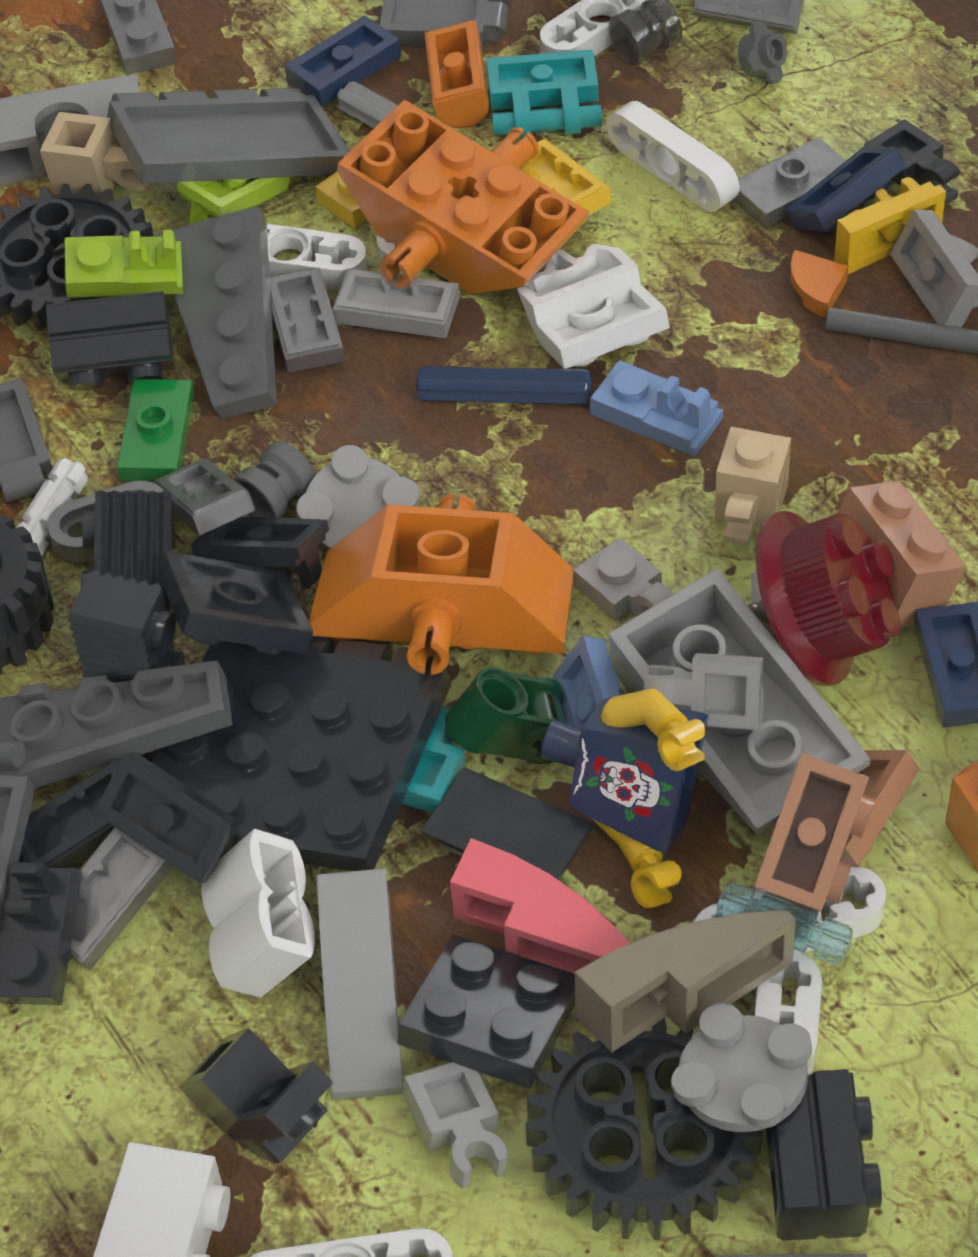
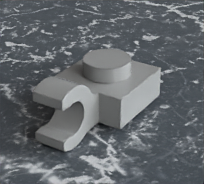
[573,538,674,621]
[644,653,763,730]

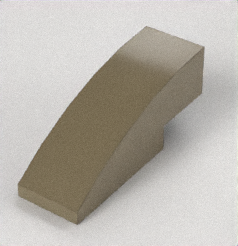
[575,909,796,1052]

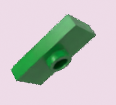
[117,379,195,482]

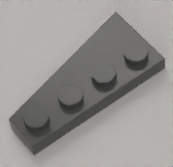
[153,206,277,419]
[0,661,232,789]

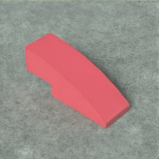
[450,838,629,974]

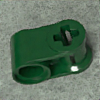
[445,667,571,764]

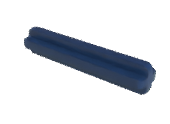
[416,366,591,405]

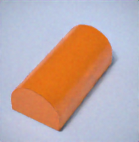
[424,20,489,128]

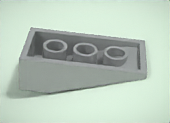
[608,568,870,835]

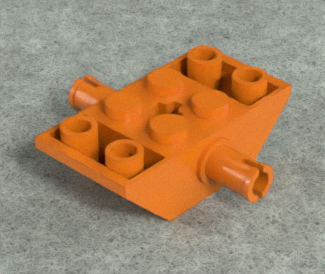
[337,99,589,294]
[309,494,574,675]

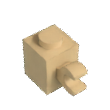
[40,112,149,196]
[715,427,791,545]

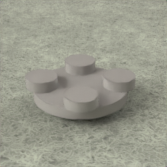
[297,445,419,551]
[671,1003,812,1132]

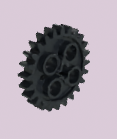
[0,183,153,331]
[525,1018,763,1240]

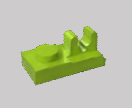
[177,177,290,225]
[65,230,183,298]

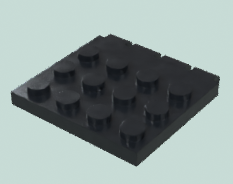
[153,636,451,871]

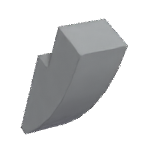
[317,868,403,1100]

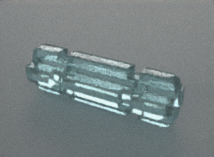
[716,883,853,964]

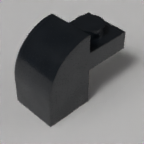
[179,1028,333,1163]

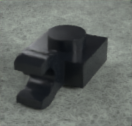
[864,119,960,206]

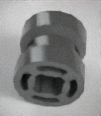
[233,441,315,518]

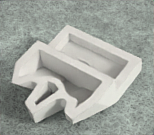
[517,244,670,369]

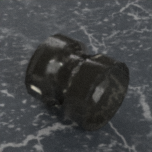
[609,0,682,66]

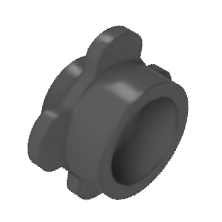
[738,21,787,84]

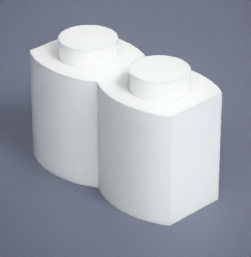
[201,829,315,998]

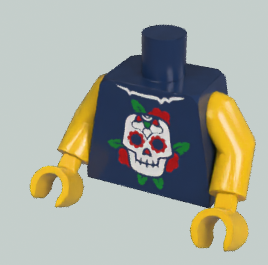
[541,688,709,908]

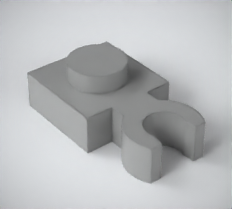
[402,1062,507,1188]

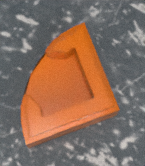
[790,250,849,318]

